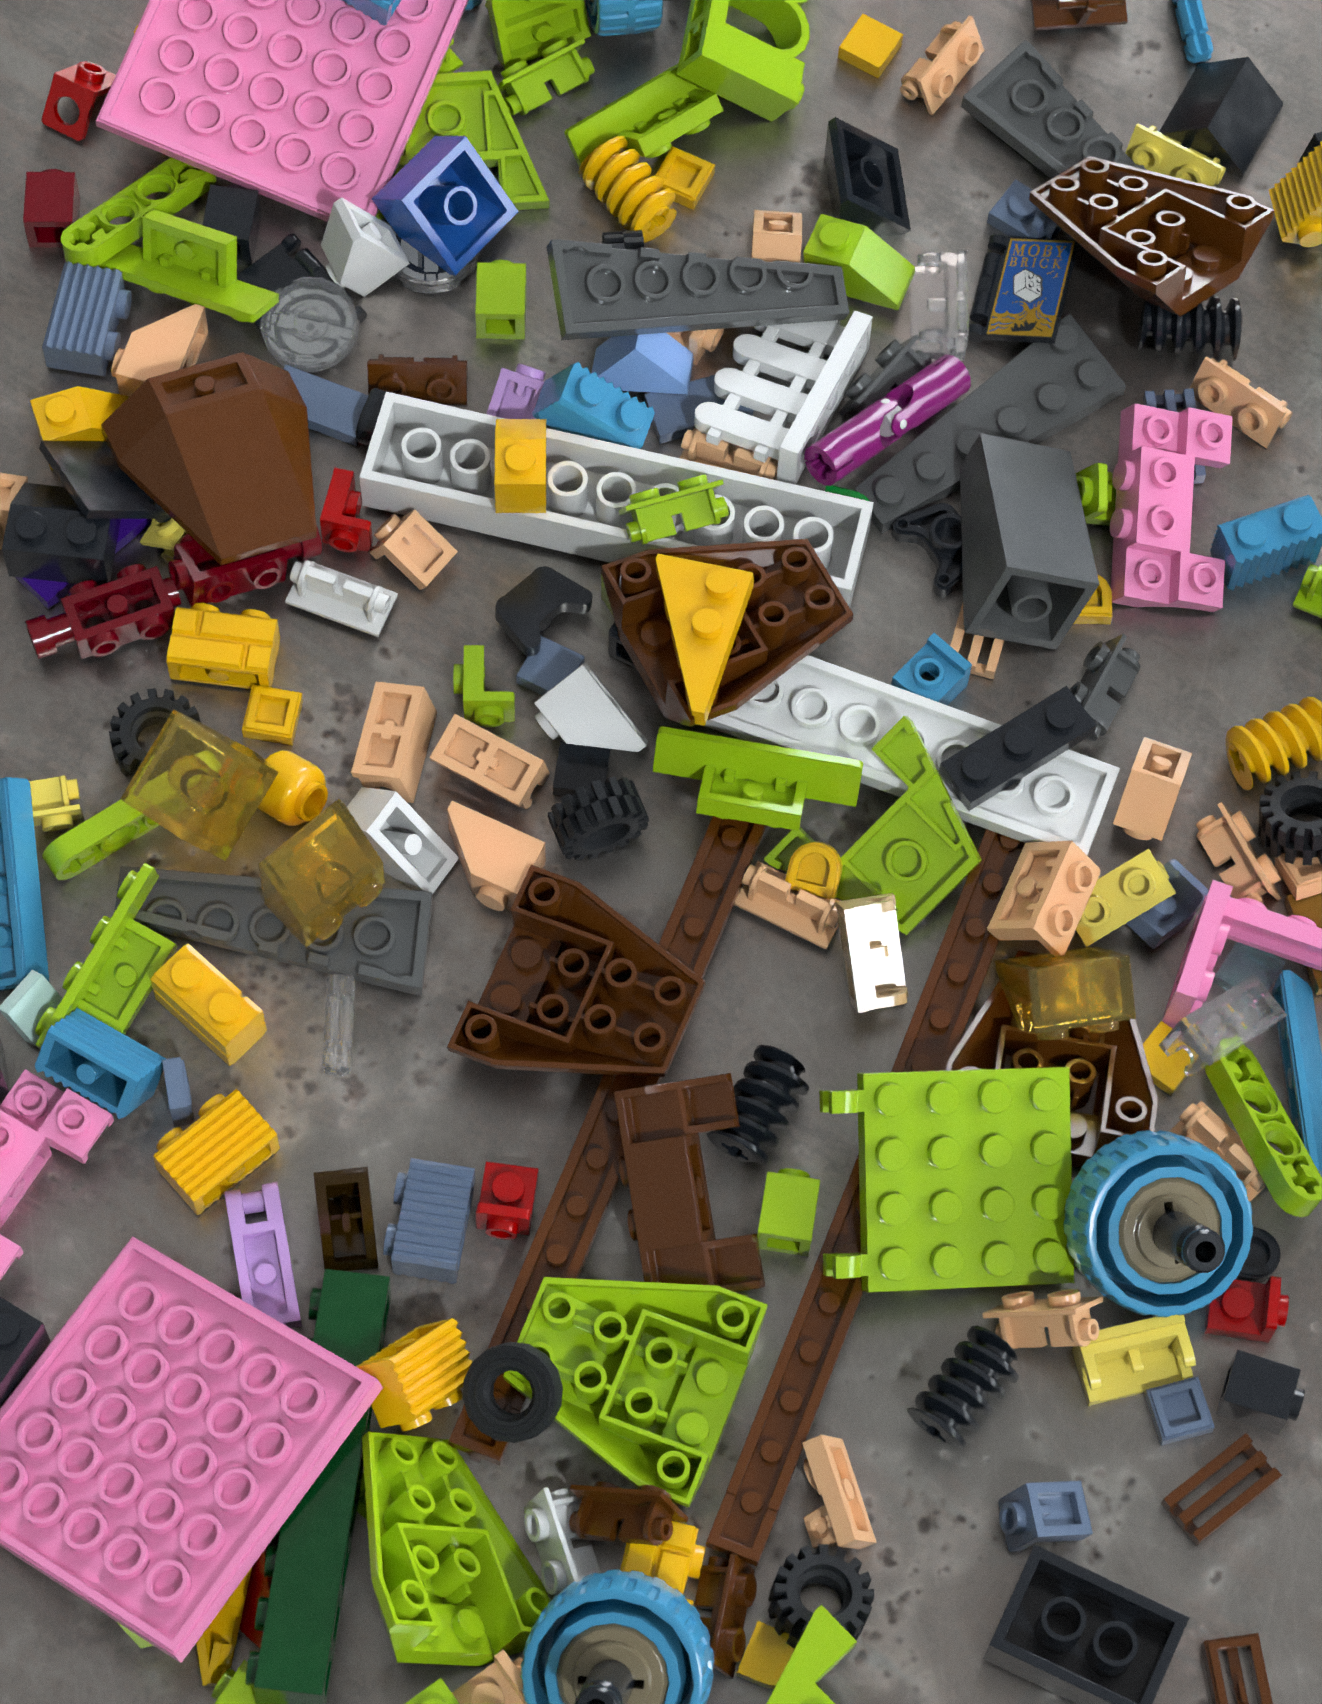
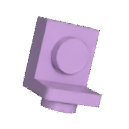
[486,363,546,419]

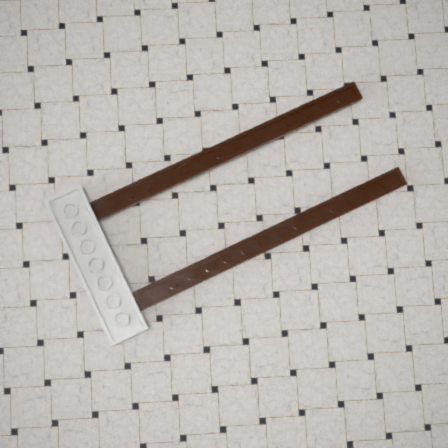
[448,655,1120,1566]

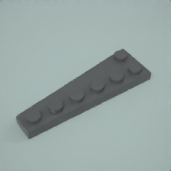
[961,40,1147,179]
[547,239,850,340]
[855,314,1126,534]
[114,866,433,995]

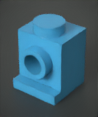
[891,633,972,706]

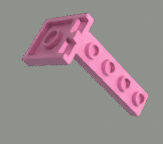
[1162,880,1322,1034]

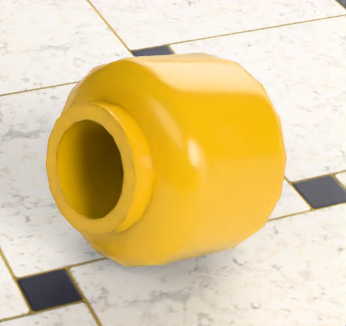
[250,750,328,826]

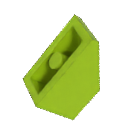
[803,214,916,311]

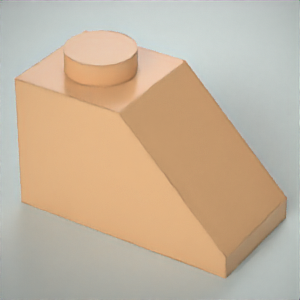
[751,210,802,263]
[111,304,209,396]
[1113,737,1192,841]
[447,801,546,911]

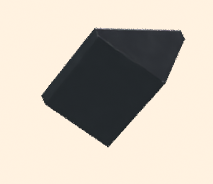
[1159,57,1284,179]
[824,117,911,237]

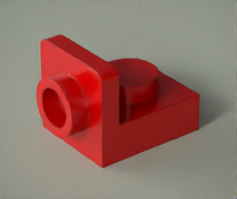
[320,467,373,552]
[476,1161,539,1240]
[1204,1276,1289,1343]

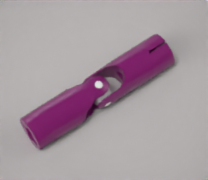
[804,354,971,486]

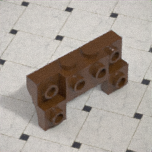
[614,1073,765,1292]

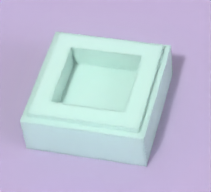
[0,970,63,1046]

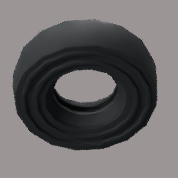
[462,1342,563,1443]

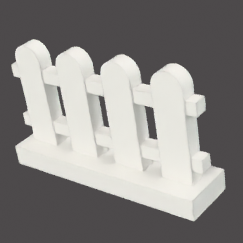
[694,310,873,485]

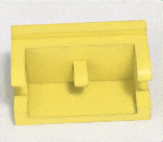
[1072,1315,1196,1406]

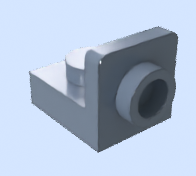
[987,179,1061,239]
[1126,859,1209,949]
[998,1481,1093,1552]

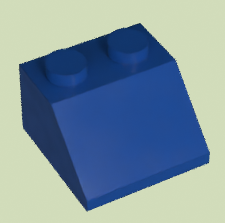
[372,136,519,275]

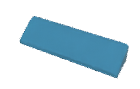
[0,777,49,991]
[1272,970,1322,1177]

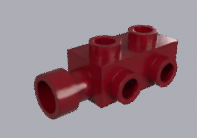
[168,525,322,606]
[25,564,182,659]

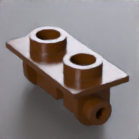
[367,354,468,405]
[569,1481,689,1546]
[694,1554,757,1679]

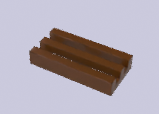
[1161,1433,1282,1546]
[1201,1633,1273,1704]

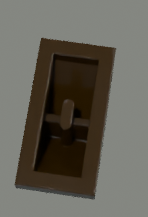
[313,1167,379,1271]

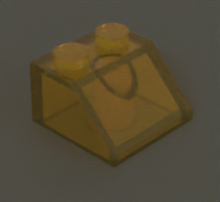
[120,709,279,861]
[258,799,385,947]
[995,946,1136,1040]

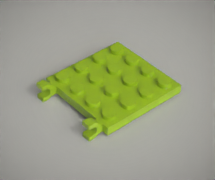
[819,1067,1074,1292]

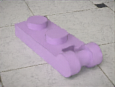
[224,1182,302,1328]

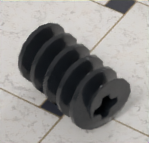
[1137,295,1243,361]
[706,1045,809,1165]
[906,1325,1019,1450]

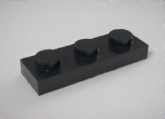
[939,686,1097,811]

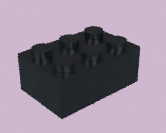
[983,1545,1190,1704]

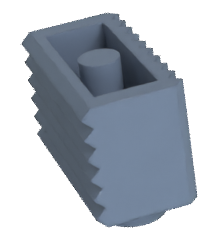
[42,261,132,376]
[383,1158,476,1284]

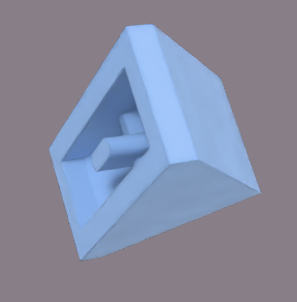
[591,333,694,395]

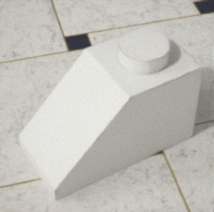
[321,197,410,297]
[534,662,649,752]
[332,787,459,894]

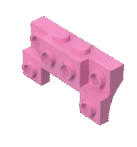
[1110,403,1233,612]
[0,1069,114,1280]

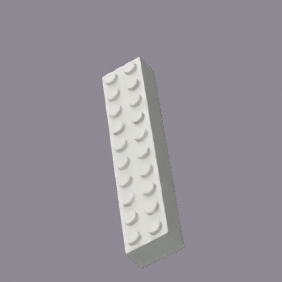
[359,392,874,608]

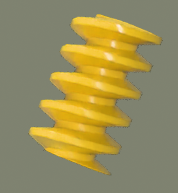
[578,136,677,243]
[1225,696,1322,790]

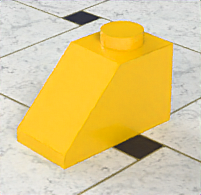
[30,386,130,470]
[495,419,546,513]

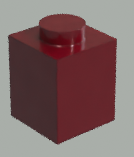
[23,169,80,248]

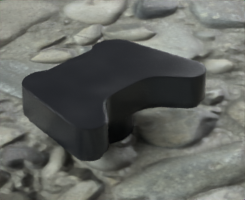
[892,503,963,597]
[495,566,593,656]

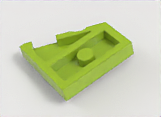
[486,0,591,69]

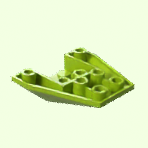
[503,1277,768,1508]
[362,1431,551,1666]

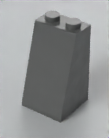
[960,433,1099,650]

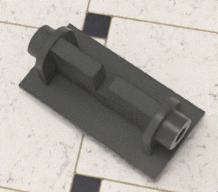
[838,334,932,416]
[1070,634,1141,741]

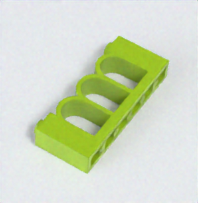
[676,0,809,122]

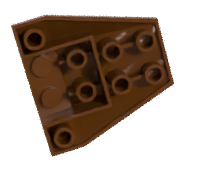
[1029,156,1274,317]
[101,352,317,565]
[601,539,854,727]
[447,865,706,1077]
[946,950,1158,1168]

